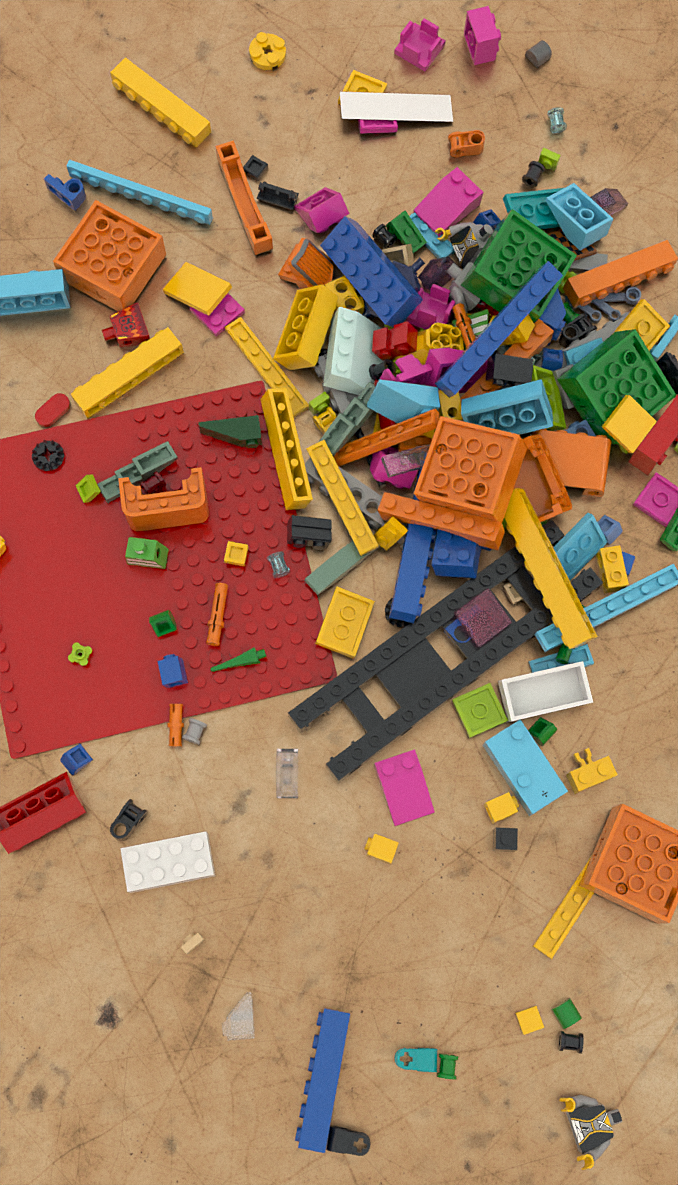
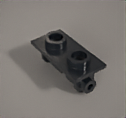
[257,181,299,210]
[656,352,678,395]

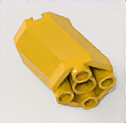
[394,322,464,365]

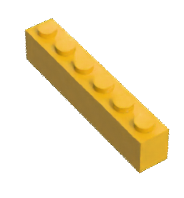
[110,57,211,148]
[71,327,184,419]
[260,388,313,510]

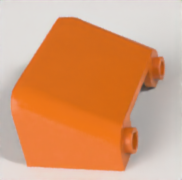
[513,434,572,523]

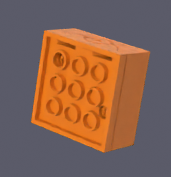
[53,200,166,311]
[414,416,527,522]
[579,804,678,924]

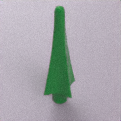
[210,647,267,672]

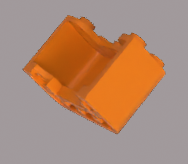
[118,467,209,531]

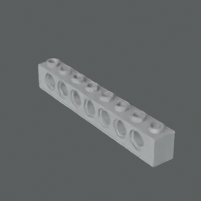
[305,458,437,566]

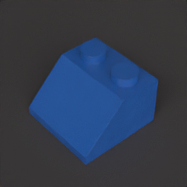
[534,288,566,346]

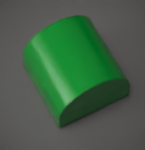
[149,610,177,637]
[528,717,557,746]
[551,998,582,1029]

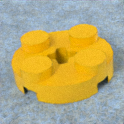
[249,32,286,70]

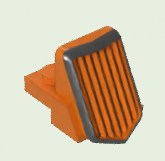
[278,238,334,289]

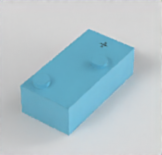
[0,269,71,316]
[461,379,553,435]
[482,720,568,817]

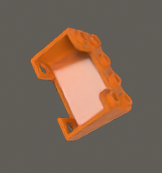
[530,428,612,497]

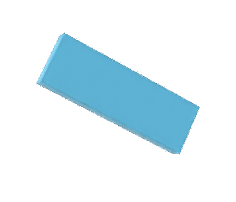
[410,213,455,263]
[528,644,594,673]

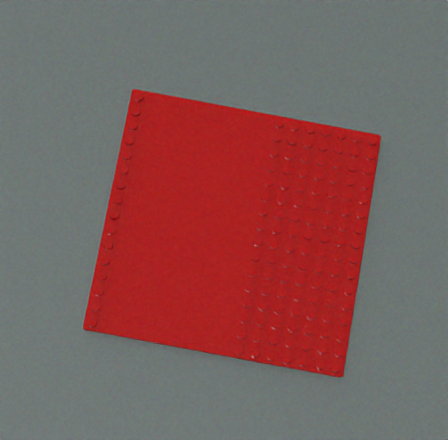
[0,381,337,759]

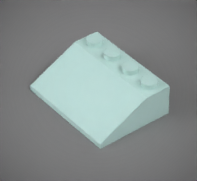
[323,307,382,395]

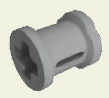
[182,718,207,745]

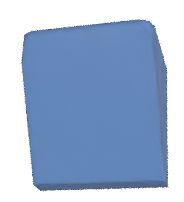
[597,515,623,545]

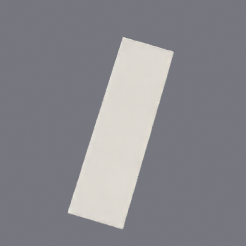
[340,92,453,122]

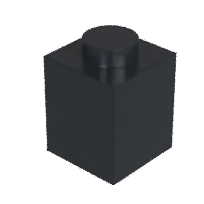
[493,827,518,852]

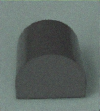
[525,40,552,68]

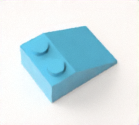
[546,183,613,250]
[367,379,440,423]

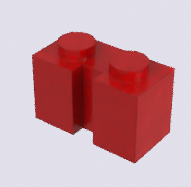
[372,321,418,361]

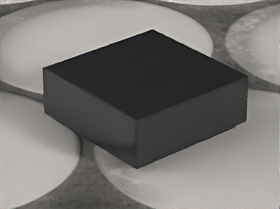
[243,155,268,181]

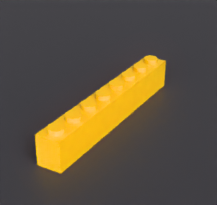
[504,488,598,649]

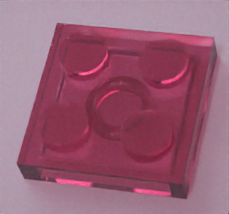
[454,588,512,647]

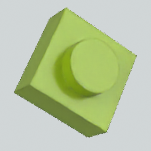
[538,148,561,171]
[309,392,330,415]
[76,474,101,503]

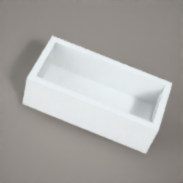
[498,661,593,722]
[120,832,215,893]

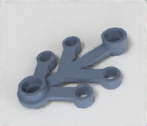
[565,287,641,324]

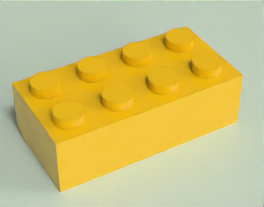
[273,284,339,370]

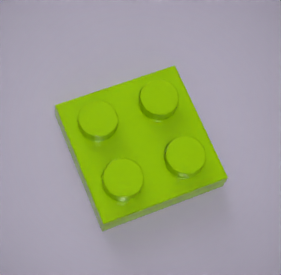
[452,683,508,739]

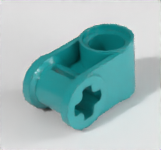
[394,1048,438,1072]

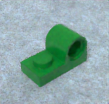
[386,210,427,253]

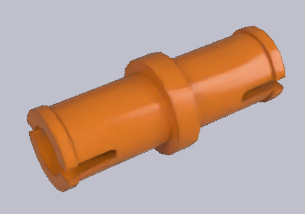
[167,704,184,746]

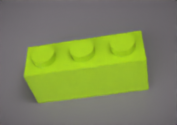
[531,365,566,431]

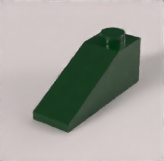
[198,415,262,448]

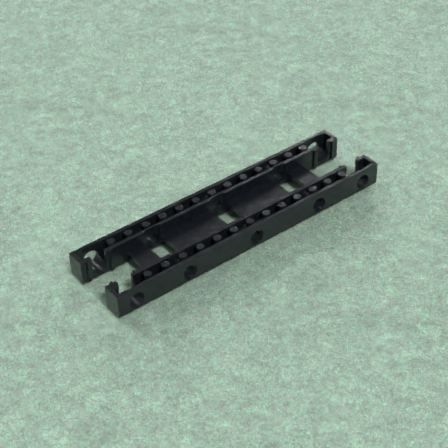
[288,519,603,783]

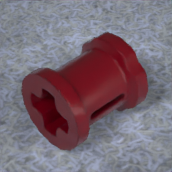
[140,471,167,494]

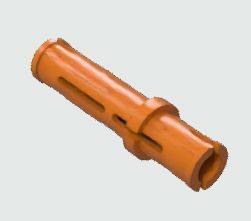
[452,303,476,349]
[206,583,228,646]

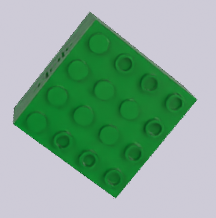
[461,209,577,323]
[557,329,677,444]

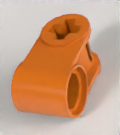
[448,130,485,157]

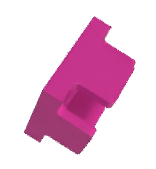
[394,18,446,71]
[406,284,456,330]
[380,354,433,385]

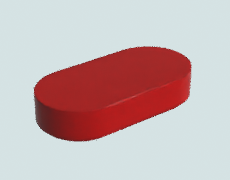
[35,393,71,428]

